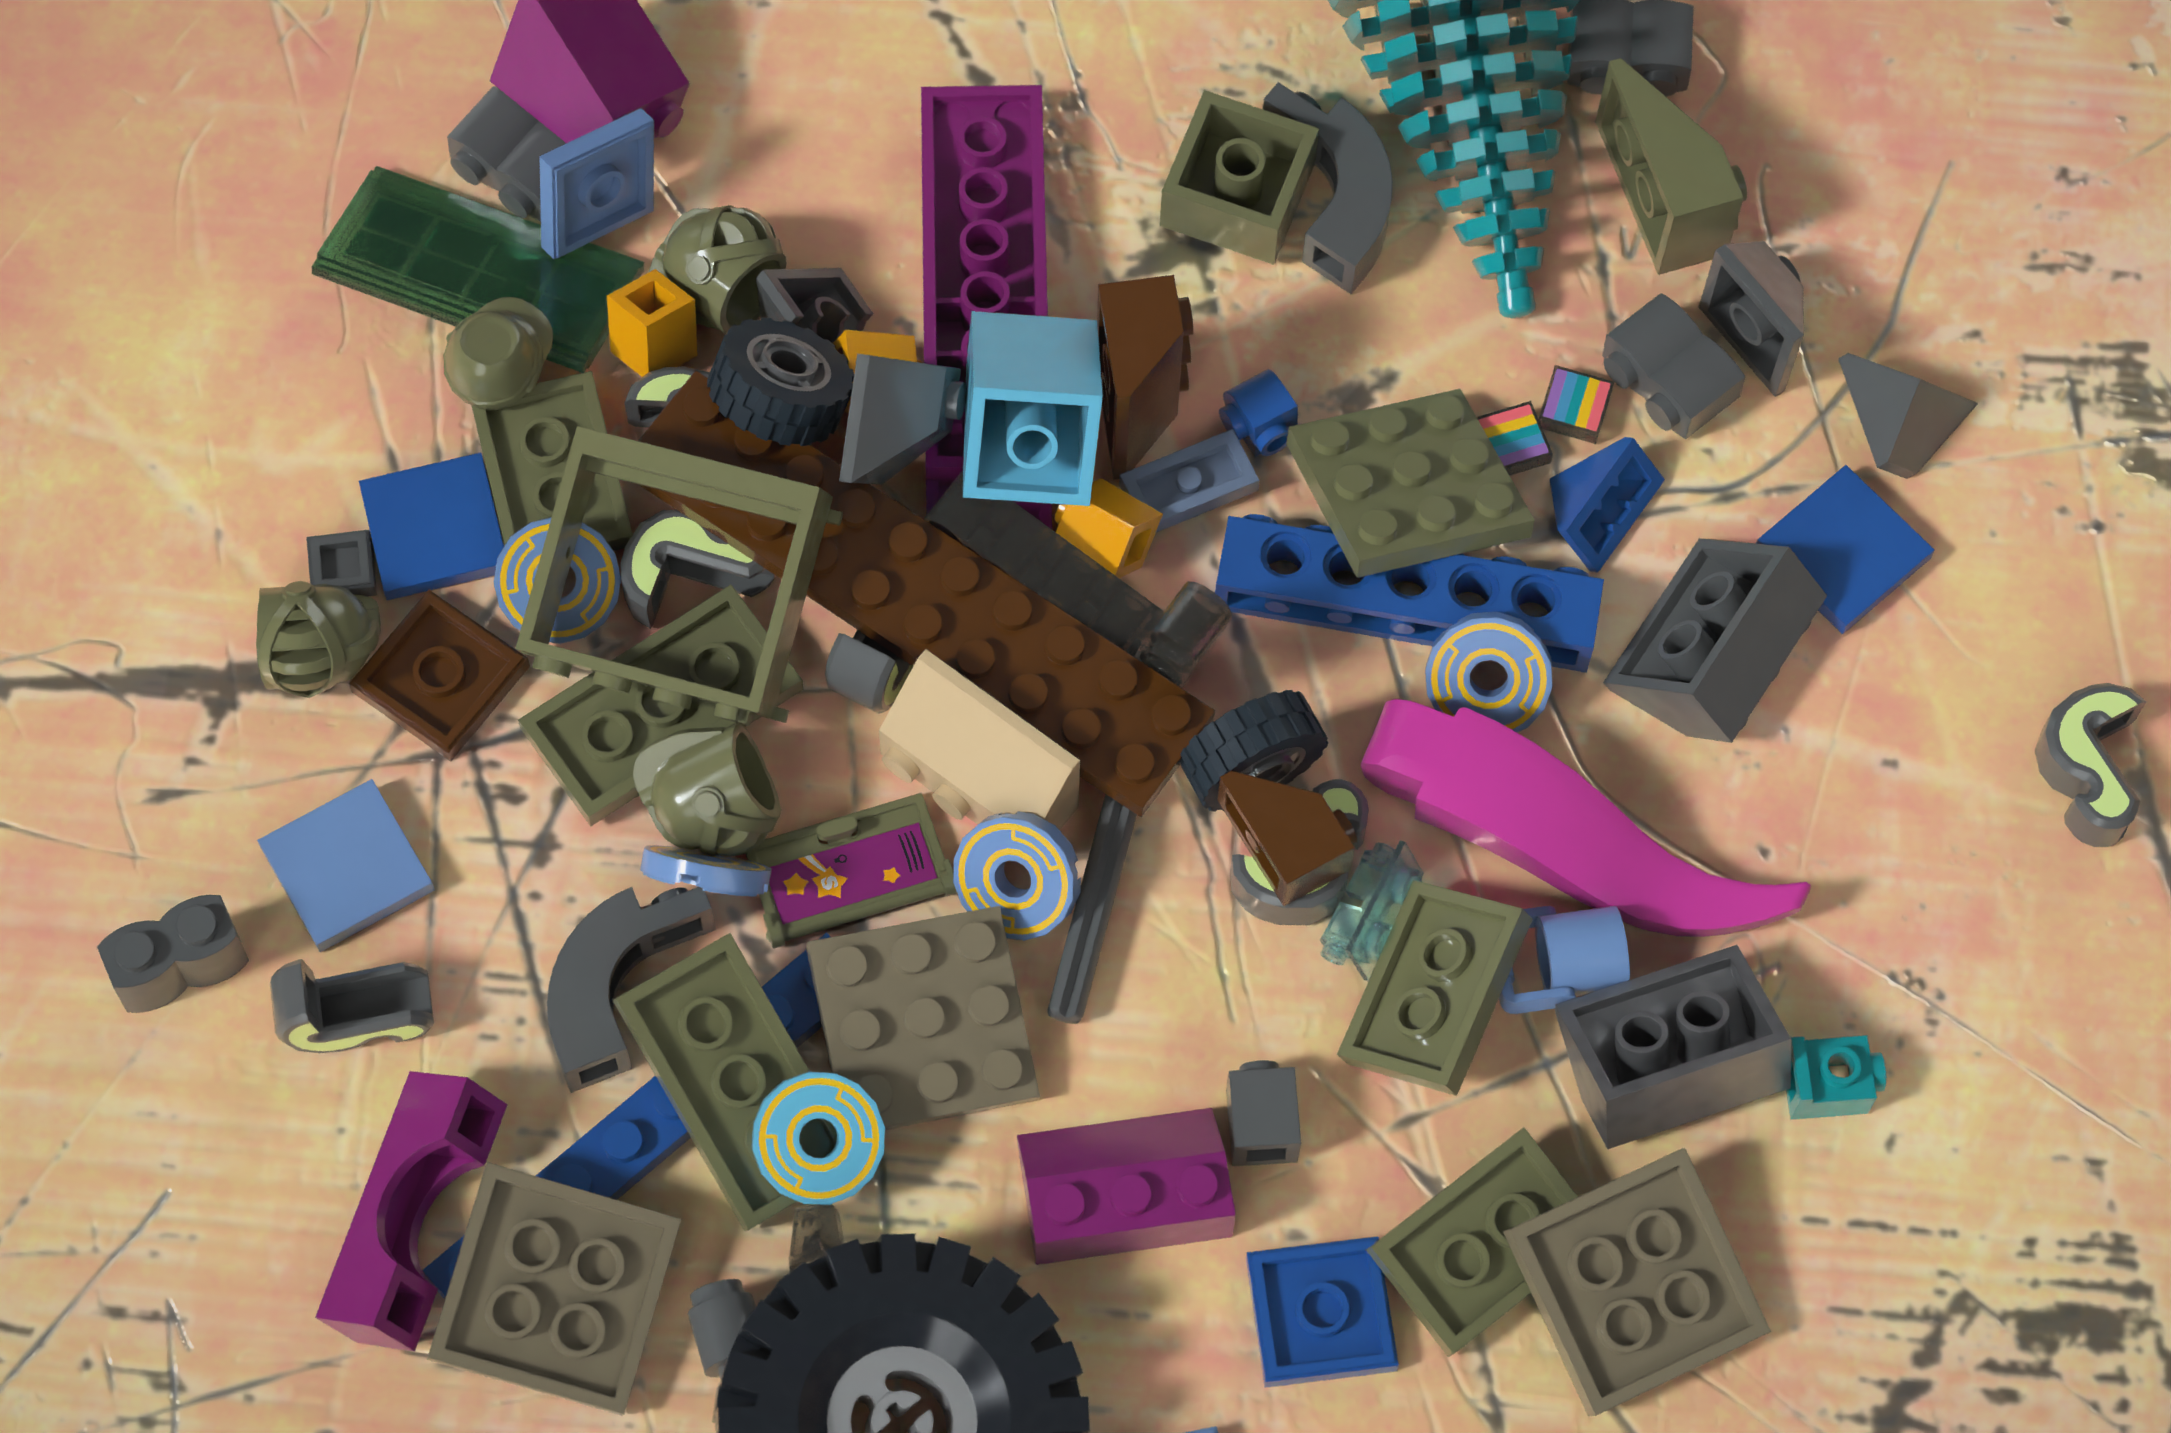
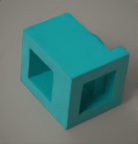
[1786,1035,1886,1120]

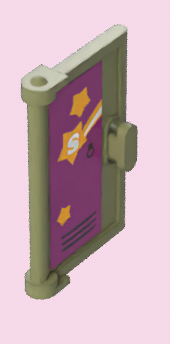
[746,792,957,949]

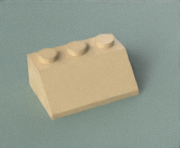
[879,649,1080,830]

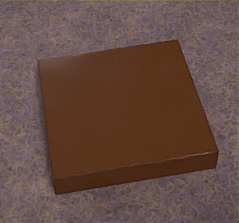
[349,589,530,761]

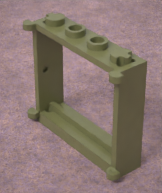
[515,426,843,726]

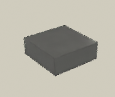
[306,530,377,596]

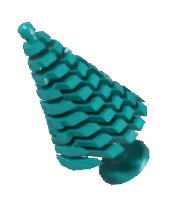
[1328,0,1581,318]

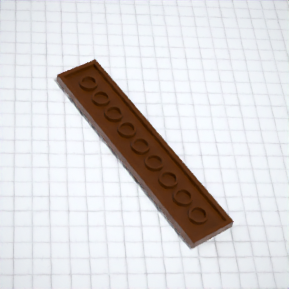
[638,370,1216,817]

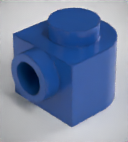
[1219,369,1298,457]

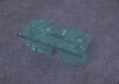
[1320,840,1424,982]

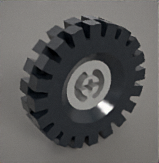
[712,1233,1090,1433]

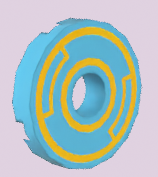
[752,1072,885,1205]

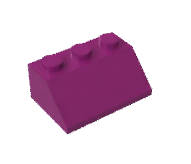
[1017,1108,1236,1265]

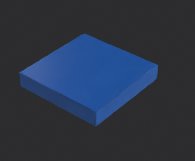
[359,453,504,601]
[1756,465,1935,634]
[1246,1237,1399,1388]

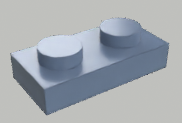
[1119,429,1260,533]

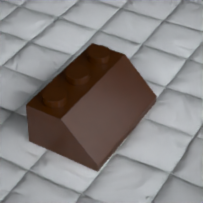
[1097,275,1193,480]

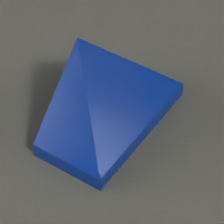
[1550,437,1665,572]

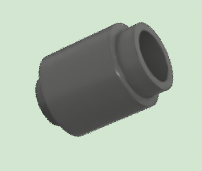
[688,1279,756,1380]

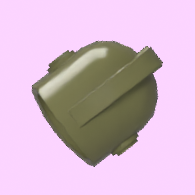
[649,205,787,334]
[256,581,381,698]
[633,723,781,856]

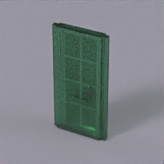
[312,166,644,373]

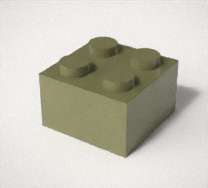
[1160,90,1319,265]

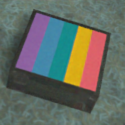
[1537,365,1614,444]
[1477,401,1553,476]

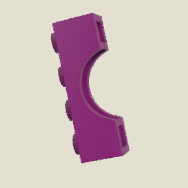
[315,1071,508,1352]

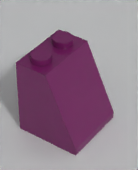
[489,0,690,143]

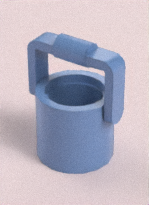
[1499,906,1630,1014]

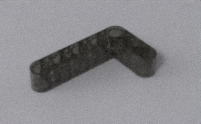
[924,471,1232,689]

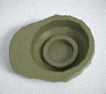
[443,297,553,410]

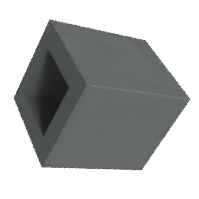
[1226,1060,1301,1166]

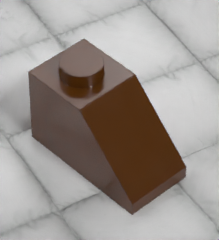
[1217,771,1357,907]

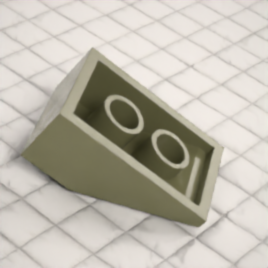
[1595,58,1747,275]

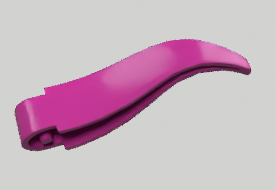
[1361,699,1811,937]

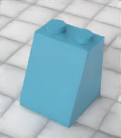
[963,311,1103,506]

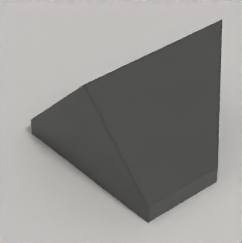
[756,268,873,343]
[1838,353,1978,479]

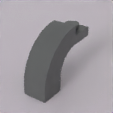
[1263,82,1393,294]
[547,887,716,1093]

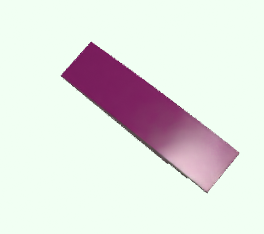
[921,85,1052,546]

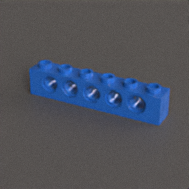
[1214,514,1604,673]

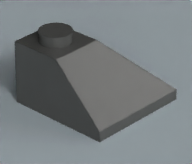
[1699,241,1804,397]
[839,353,967,484]

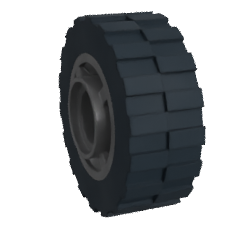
[707,318,854,446]
[1180,690,1328,812]

